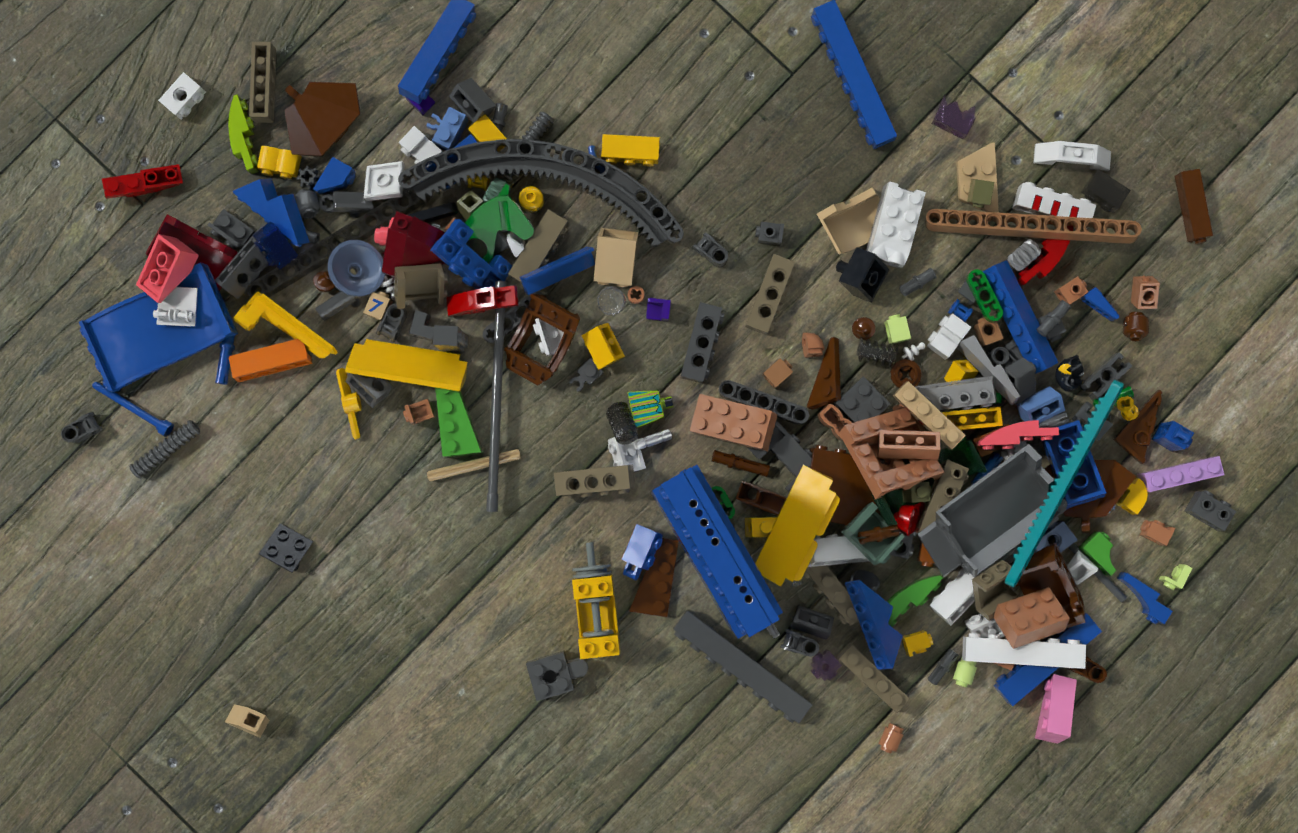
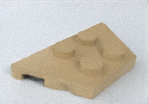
[956,142,999,213]

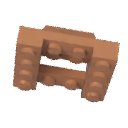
[839,408,945,499]

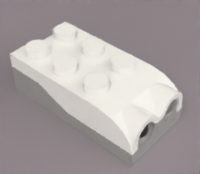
[866,182,926,268]

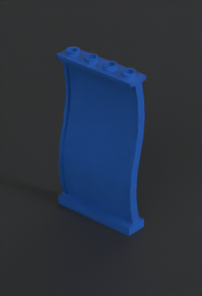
[79,262,238,392]

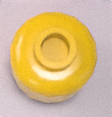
[519,186,544,213]

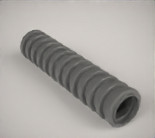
[499,111,554,181]
[129,420,200,479]

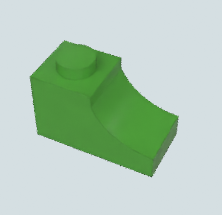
[1079,531,1116,576]

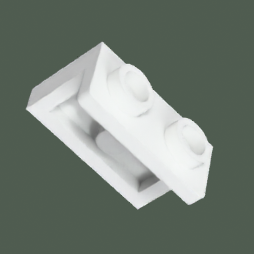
[533,318,569,357]

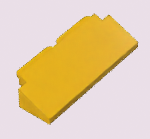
[345,339,468,391]
[755,465,840,586]

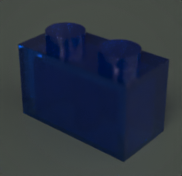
[252,221,298,269]

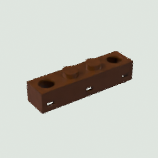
[736,481,787,516]

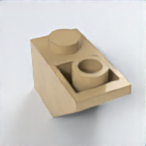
[225,704,270,738]

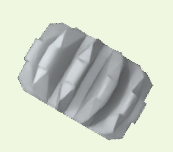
[1007,239,1042,271]

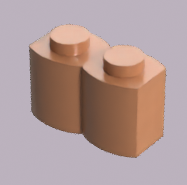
[817,404,852,442]

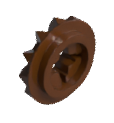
[890,359,921,388]

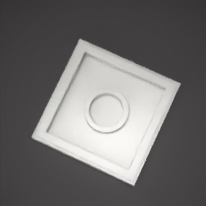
[364,161,405,201]

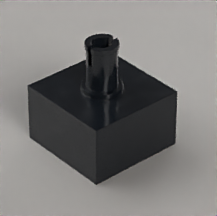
[836,247,890,303]

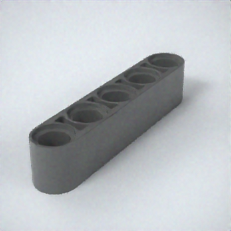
[718,380,809,425]

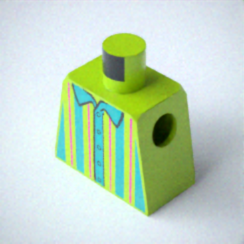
[627,391,674,429]

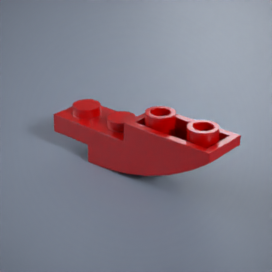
[102,164,183,199]
[1017,226,1074,286]
[447,285,518,317]

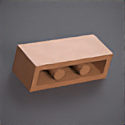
[878,430,940,460]

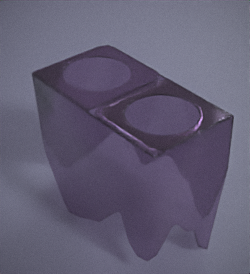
[931,94,979,139]

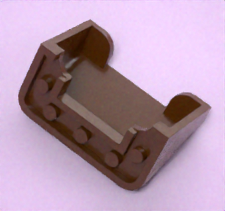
[1016,543,1086,628]

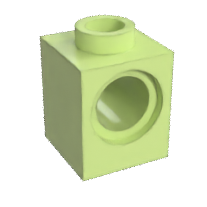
[884,314,911,345]

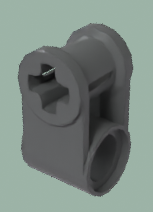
[692,232,728,267]
[376,304,407,342]
[987,347,1017,372]
[61,412,103,443]
[780,629,819,657]

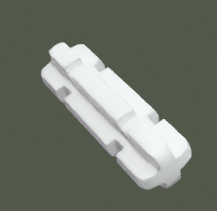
[635,430,672,450]

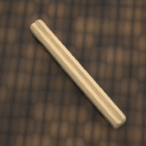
[427,449,521,481]

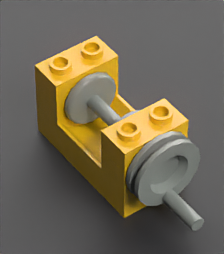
[572,542,621,659]

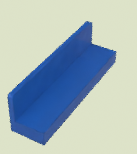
[520,247,595,295]

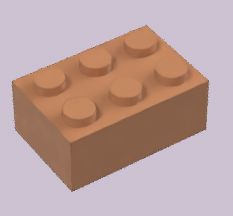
[993,587,1070,649]

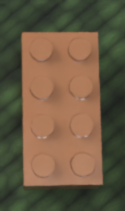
[690,394,778,452]

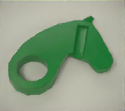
[465,184,534,263]

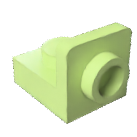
[1159,564,1192,590]

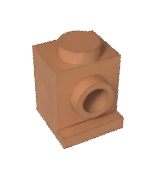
[1140,520,1175,546]

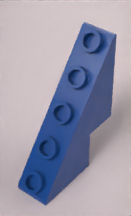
[233,178,310,247]
[845,580,903,670]

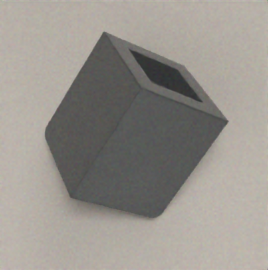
[958,275,985,305]

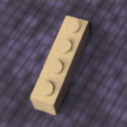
[893,381,966,450]

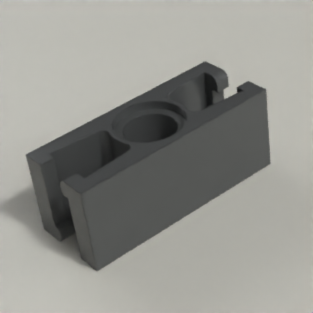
[1079,352,1132,400]

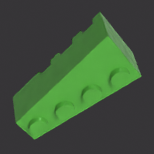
[435,387,483,457]

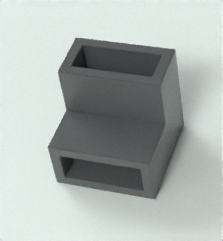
[409,310,434,341]

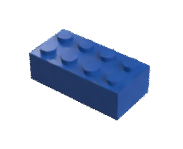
[1040,420,1106,509]

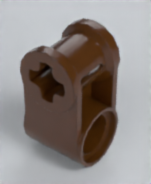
[1067,656,1107,683]

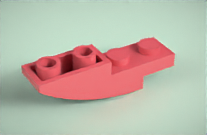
[976,420,1059,450]

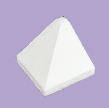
[507,231,525,258]

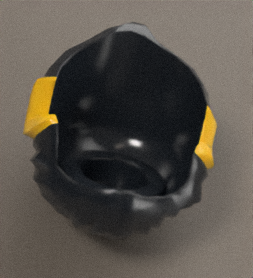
[1055,355,1084,392]

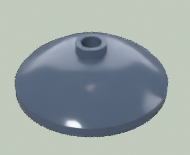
[328,240,385,297]

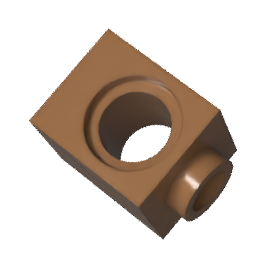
[973,318,1003,347]
[762,358,793,389]

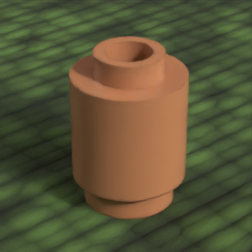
[878,723,904,754]

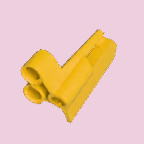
[234,291,338,358]

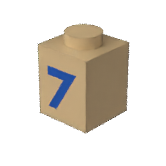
[363,291,393,321]

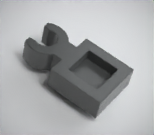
[569,358,604,392]

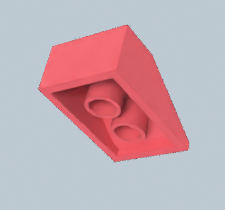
[136,234,199,303]

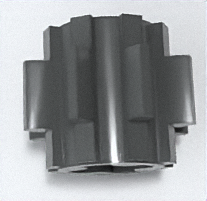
[296,166,320,191]

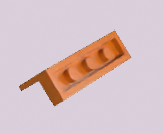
[229,339,313,382]

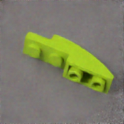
[228,94,259,174]

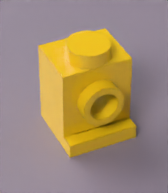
[902,630,933,657]

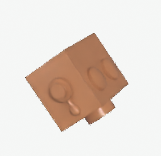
[1131,276,1160,309]

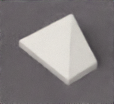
[1067,550,1098,585]

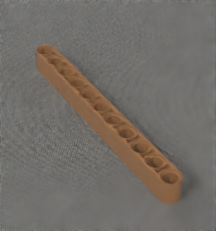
[925,209,1142,244]

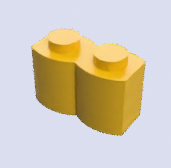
[257,146,302,180]

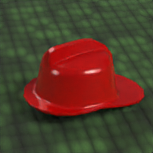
[892,502,925,536]

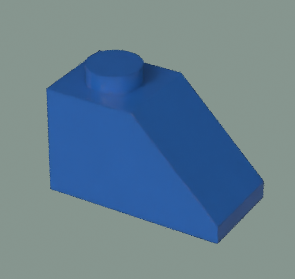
[313,157,356,195]

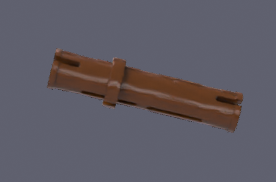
[711,450,770,477]

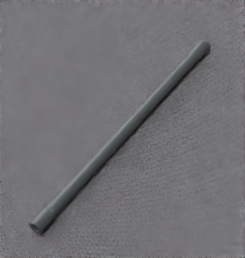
[486,281,507,512]

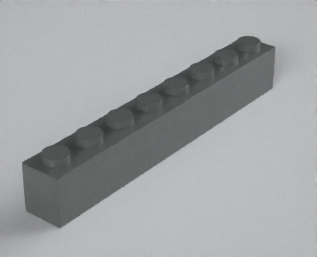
[673,610,812,724]

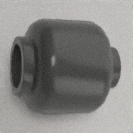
[294,189,320,219]

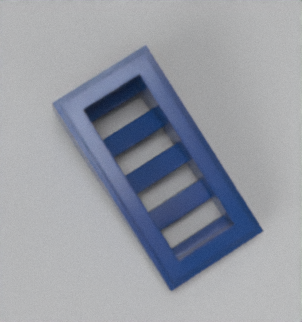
[1080,287,1119,322]

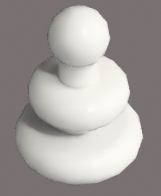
[380,276,395,300]
[902,342,925,361]

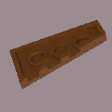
[629,538,679,617]

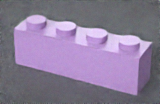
[1137,456,1224,492]

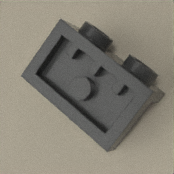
[207,209,255,249]

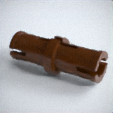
[858,524,899,544]

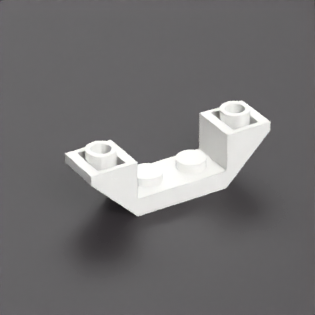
[1033,141,1111,171]

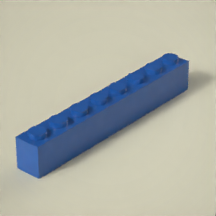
[811,0,897,150]

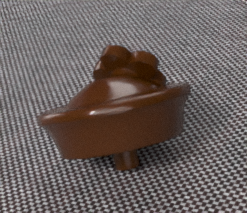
[313,271,336,293]
[852,317,876,340]

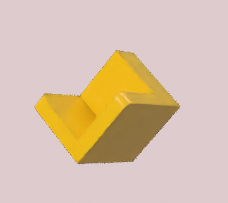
[944,360,979,382]

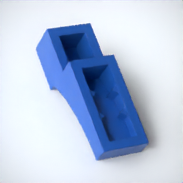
[1117,572,1173,625]

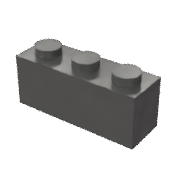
[433,325,468,352]

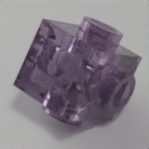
[810,649,842,681]

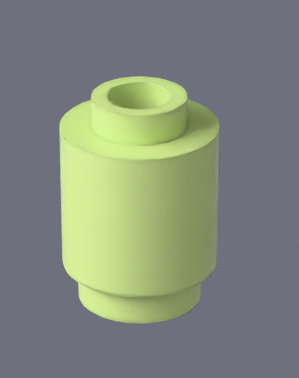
[953,658,977,688]

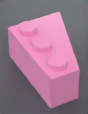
[1035,674,1077,744]

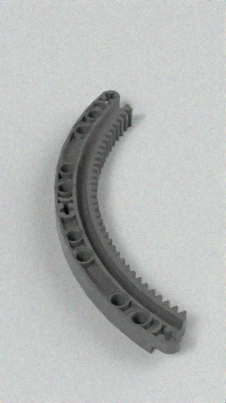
[398,139,683,248]

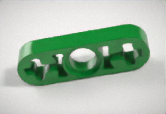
[966,269,1003,322]

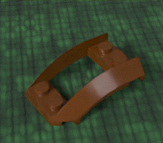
[504,293,580,386]

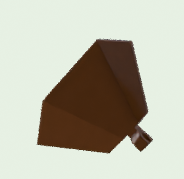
[284,82,360,157]
[1045,460,1136,533]

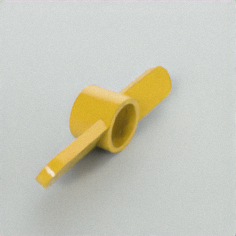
[336,368,362,440]

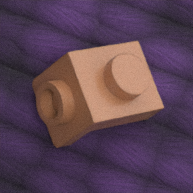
[403,399,435,425]

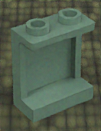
[842,502,905,565]

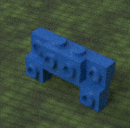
[430,219,512,289]

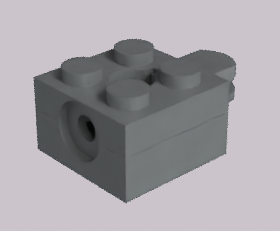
[526,650,588,701]

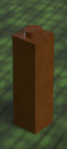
[1174,169,1213,244]

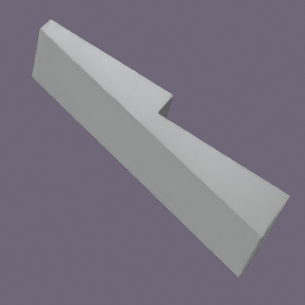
[957,335,1020,405]

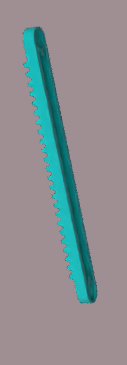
[1005,380,1124,588]

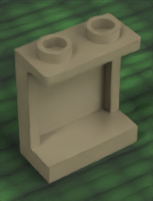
[394,264,447,309]
[972,559,1018,621]

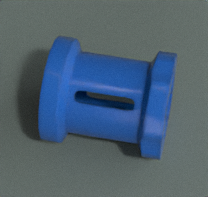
[947,299,973,322]

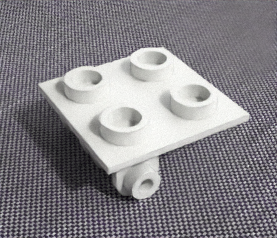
[153,287,198,327]

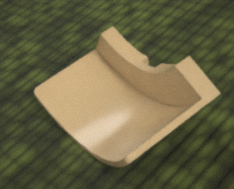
[817,187,880,255]

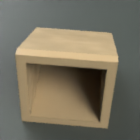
[594,228,639,287]

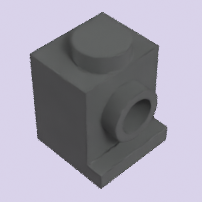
[755,221,784,246]

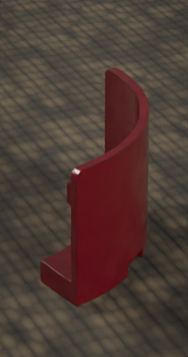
[146,214,238,291]

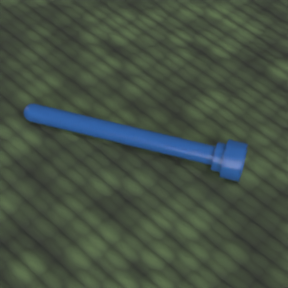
[92,382,174,437]

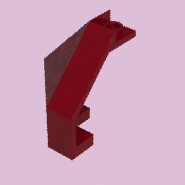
[382,212,445,279]

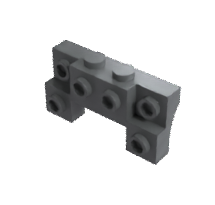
[747,420,812,492]

